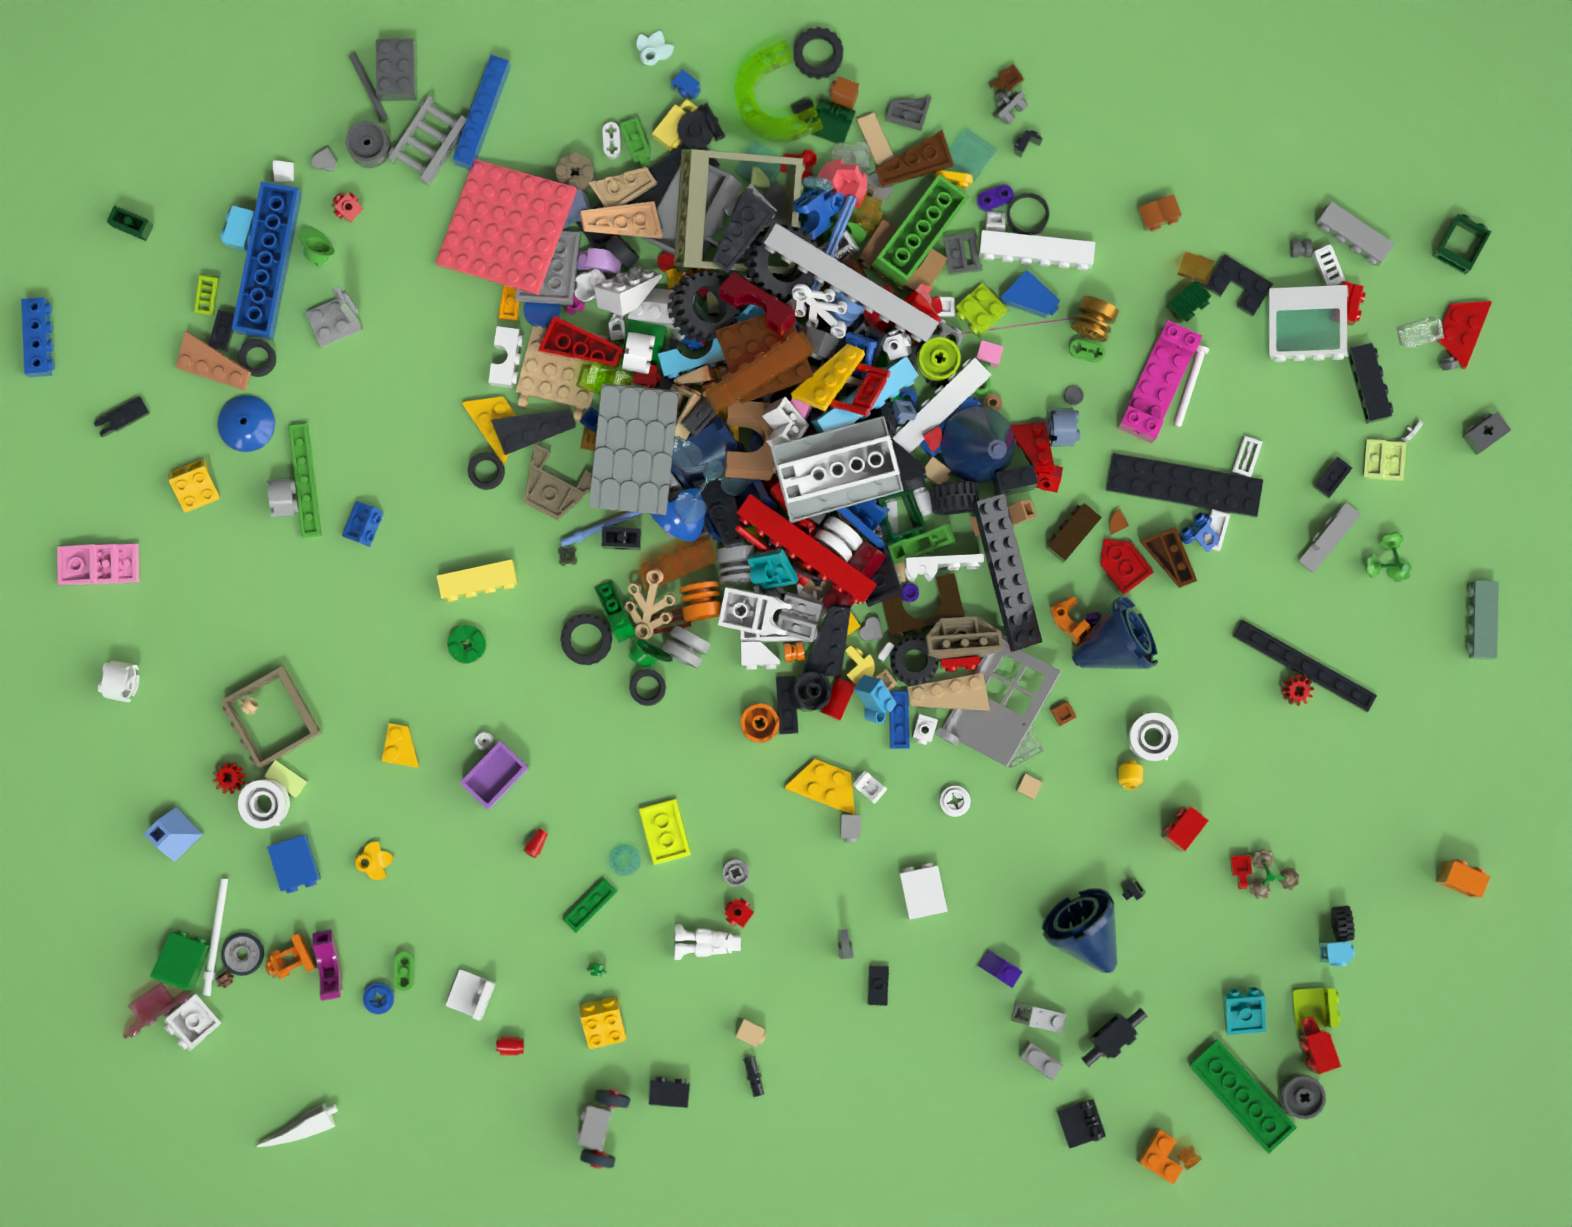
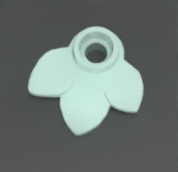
[636,31,674,66]

